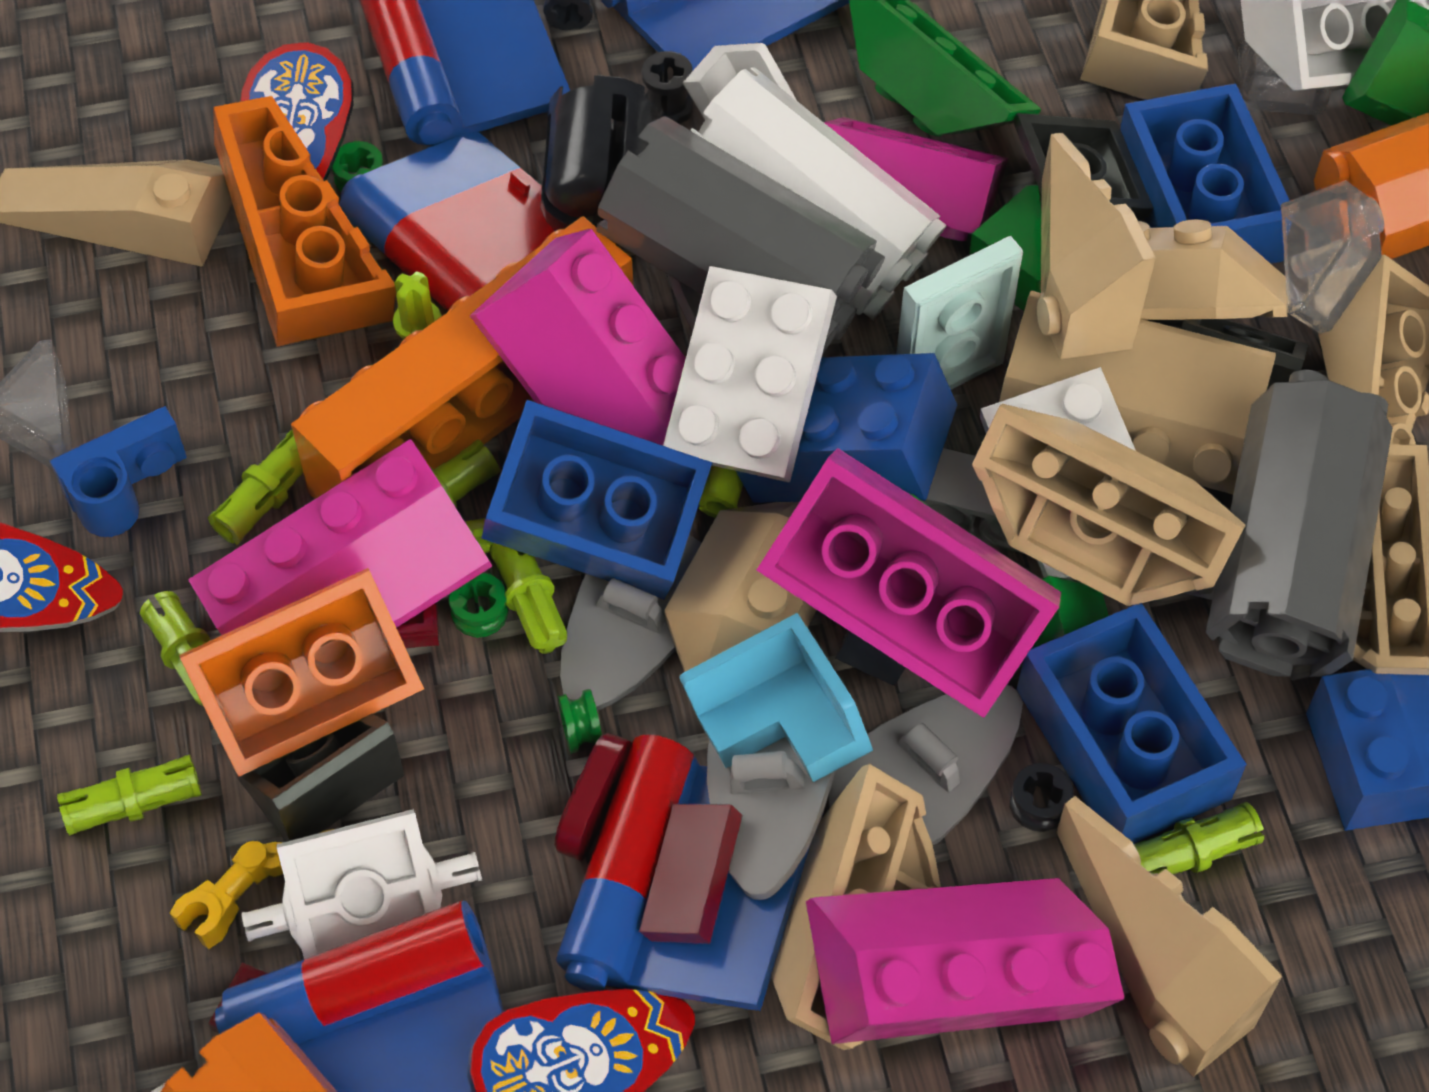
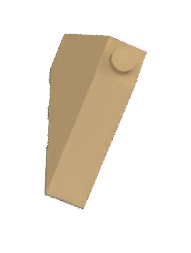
[1037,133,1156,359]
[0,160,232,267]
[1315,254,1429,445]
[1057,796,1282,1077]

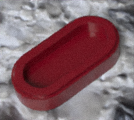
[554,733,631,861]

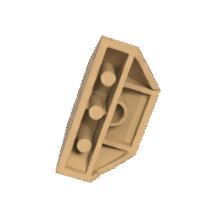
[1138,220,1292,320]
[972,404,1245,606]
[1353,444,1429,675]
[664,502,817,672]
[771,764,941,1050]

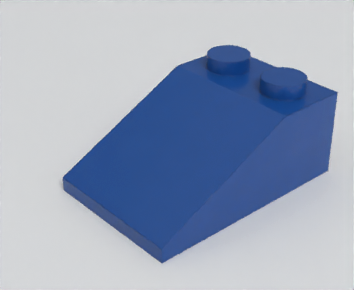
[1306,669,1429,831]

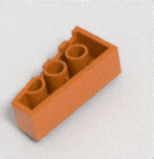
[213,96,396,347]

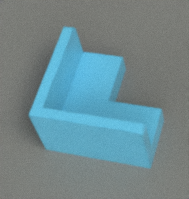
[679,613,873,782]

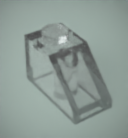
[1281,180,1384,334]

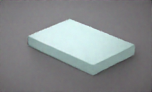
[896,235,1023,389]

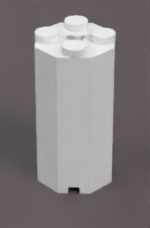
[690,67,947,320]

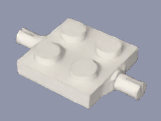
[241,809,482,960]

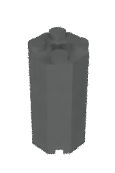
[597,116,885,354]
[1206,370,1393,677]

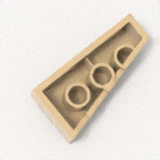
[1080,0,1208,100]

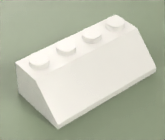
[1241,0,1429,91]

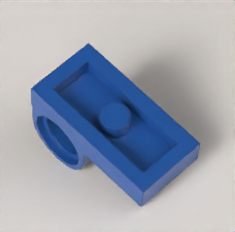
[49,406,187,537]

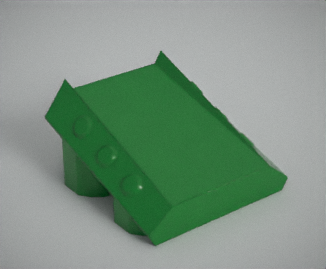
[1342,0,1429,126]

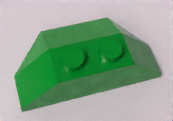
[849,0,1042,137]

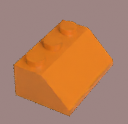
[179,568,424,777]

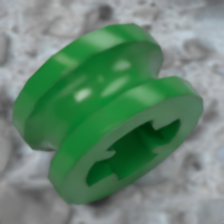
[332,141,383,193]
[449,572,508,638]
[558,689,602,754]

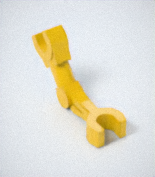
[170,829,334,949]

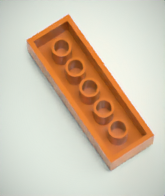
[291,216,633,499]

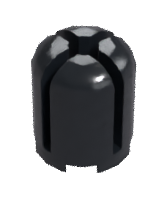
[540,75,663,246]

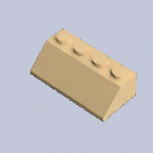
[999,291,1276,494]

